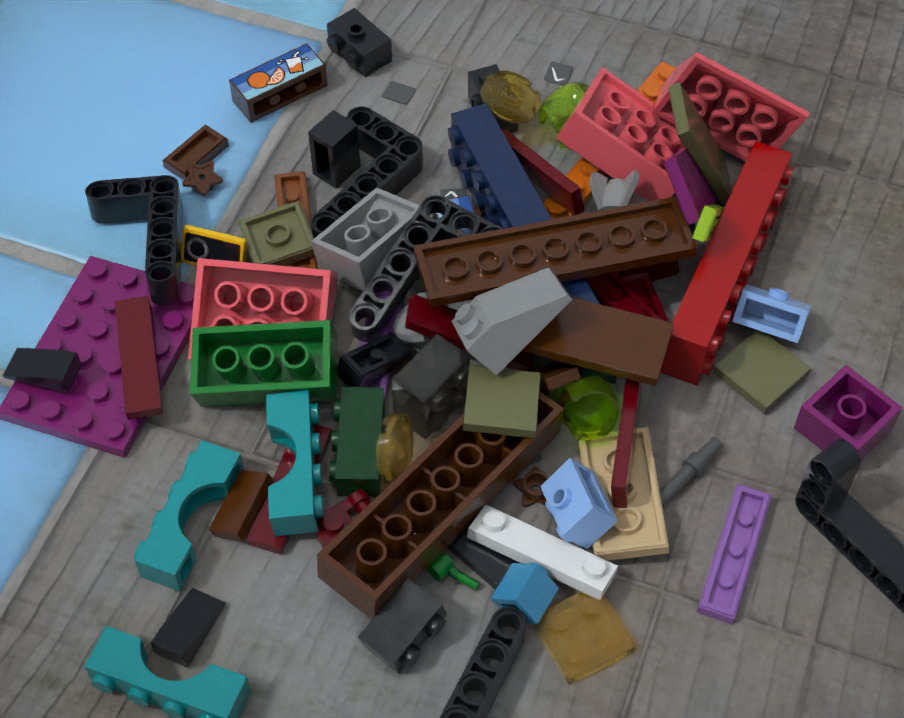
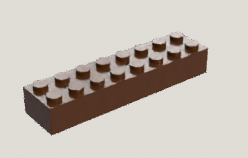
[317,391,564,620]

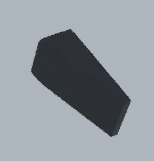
[337,332,413,387]
[3,348,82,393]
[151,588,226,668]

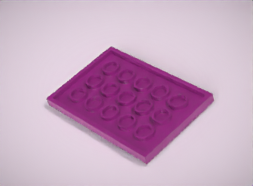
[0,256,195,458]

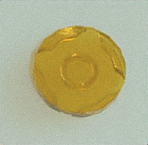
[480,70,542,124]
[376,413,414,484]

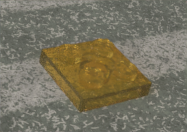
[533,592,636,685]

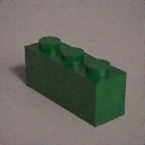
[329,387,385,497]

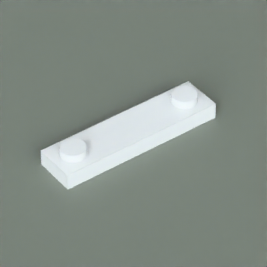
[467,504,618,600]

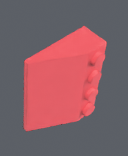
[652,52,809,162]
[556,67,684,202]
[188,258,338,359]

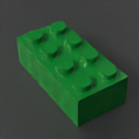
[190,320,337,407]

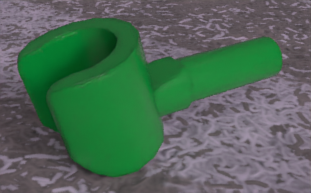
[427,554,480,591]

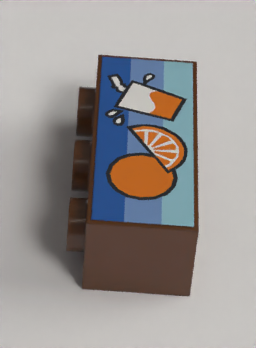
[229,43,328,123]

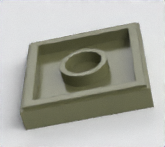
[238,200,315,266]
[713,330,811,414]
[463,365,540,438]

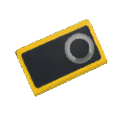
[182,224,249,266]

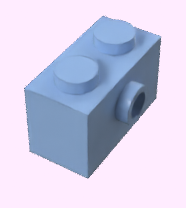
[732,284,812,343]
[540,458,618,549]

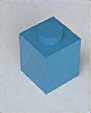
[491,562,559,624]

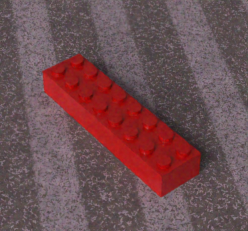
[660,141,794,386]

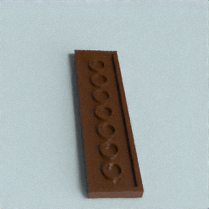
[414,196,698,308]

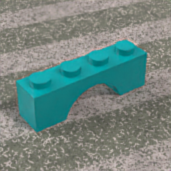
[266,390,324,536]
[134,440,244,592]
[84,626,251,718]

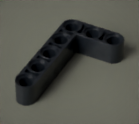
[311,106,423,238]
[85,175,183,306]
[349,195,502,342]
[795,439,904,613]
[440,606,526,718]

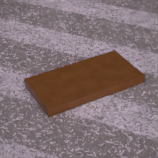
[522,297,674,386]

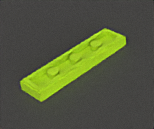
[692,204,724,242]

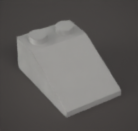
[311,188,420,291]
[452,267,573,375]

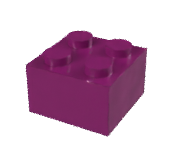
[794,365,903,460]

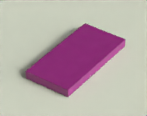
[664,146,718,225]

